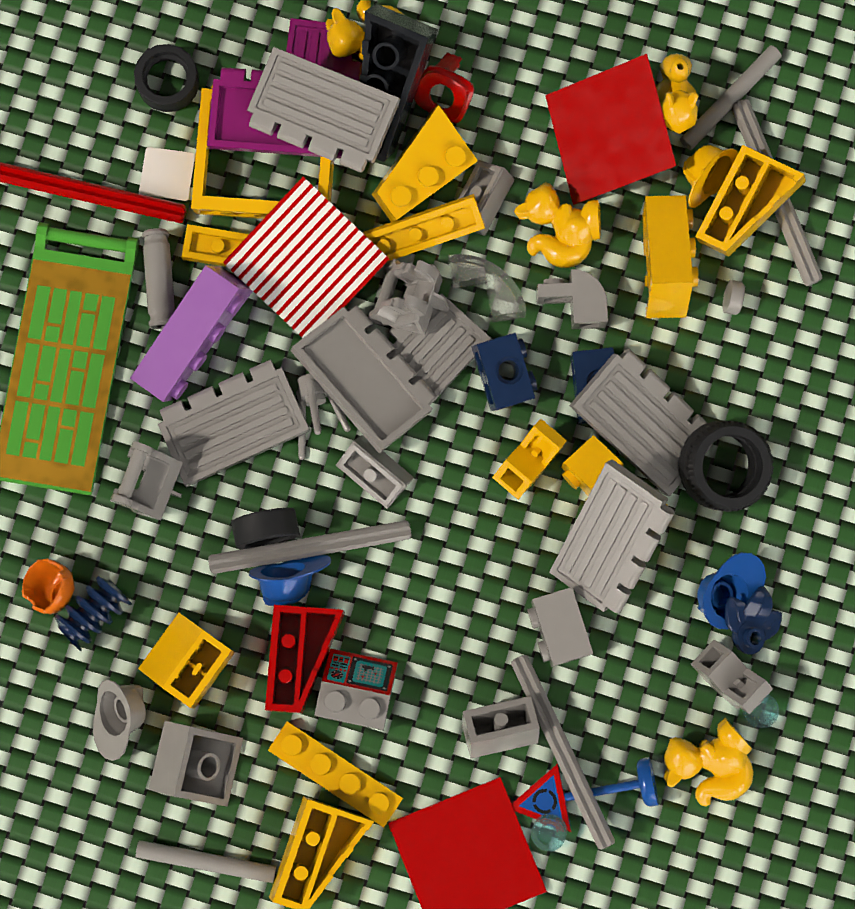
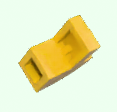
[492,419,567,500]

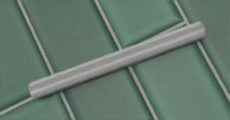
[731,99,822,286]
[208,520,412,574]
[511,655,615,850]

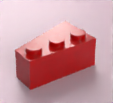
[265,605,345,714]

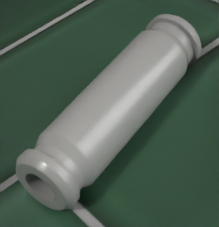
[142,228,175,329]

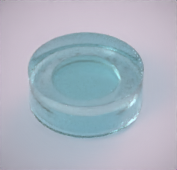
[743,695,779,728]
[531,814,567,851]

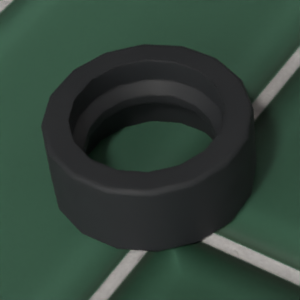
[134,44,200,112]
[231,507,300,549]

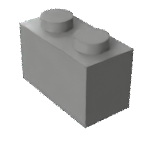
[527,587,593,667]
[462,696,540,759]

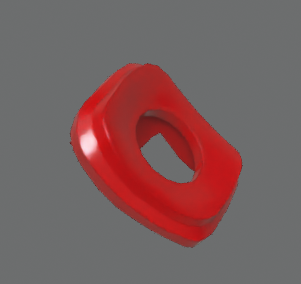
[414,52,474,123]

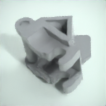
[368,259,449,335]
[110,441,183,521]

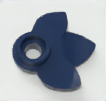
[725,586,782,655]

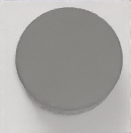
[722,280,745,315]

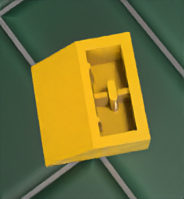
[138,612,235,709]

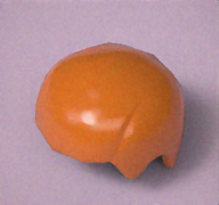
[22,558,75,615]

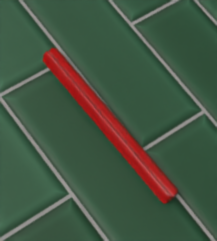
[0,162,186,223]

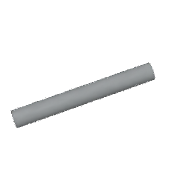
[680,45,782,150]
[136,840,277,883]

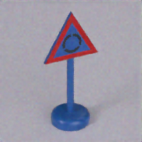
[512,757,659,832]

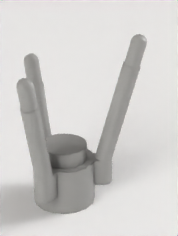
[296,374,351,460]

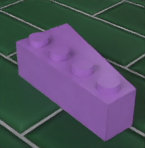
[130,265,253,402]

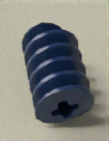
[54,576,132,651]

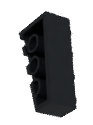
[359,4,438,162]

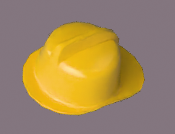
[682,145,738,208]

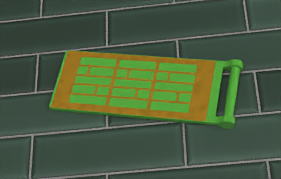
[0,222,140,496]

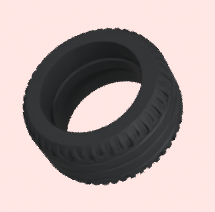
[678,420,774,512]

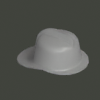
[93,680,146,761]

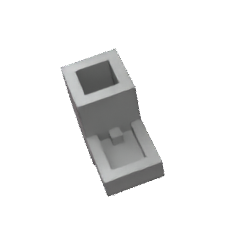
[536,269,608,329]
[691,640,773,714]

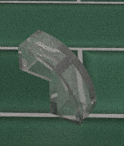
[448,254,527,323]

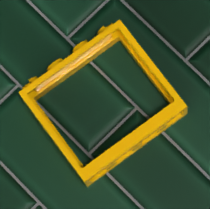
[191,85,334,219]

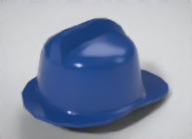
[697,552,766,629]
[249,555,331,606]

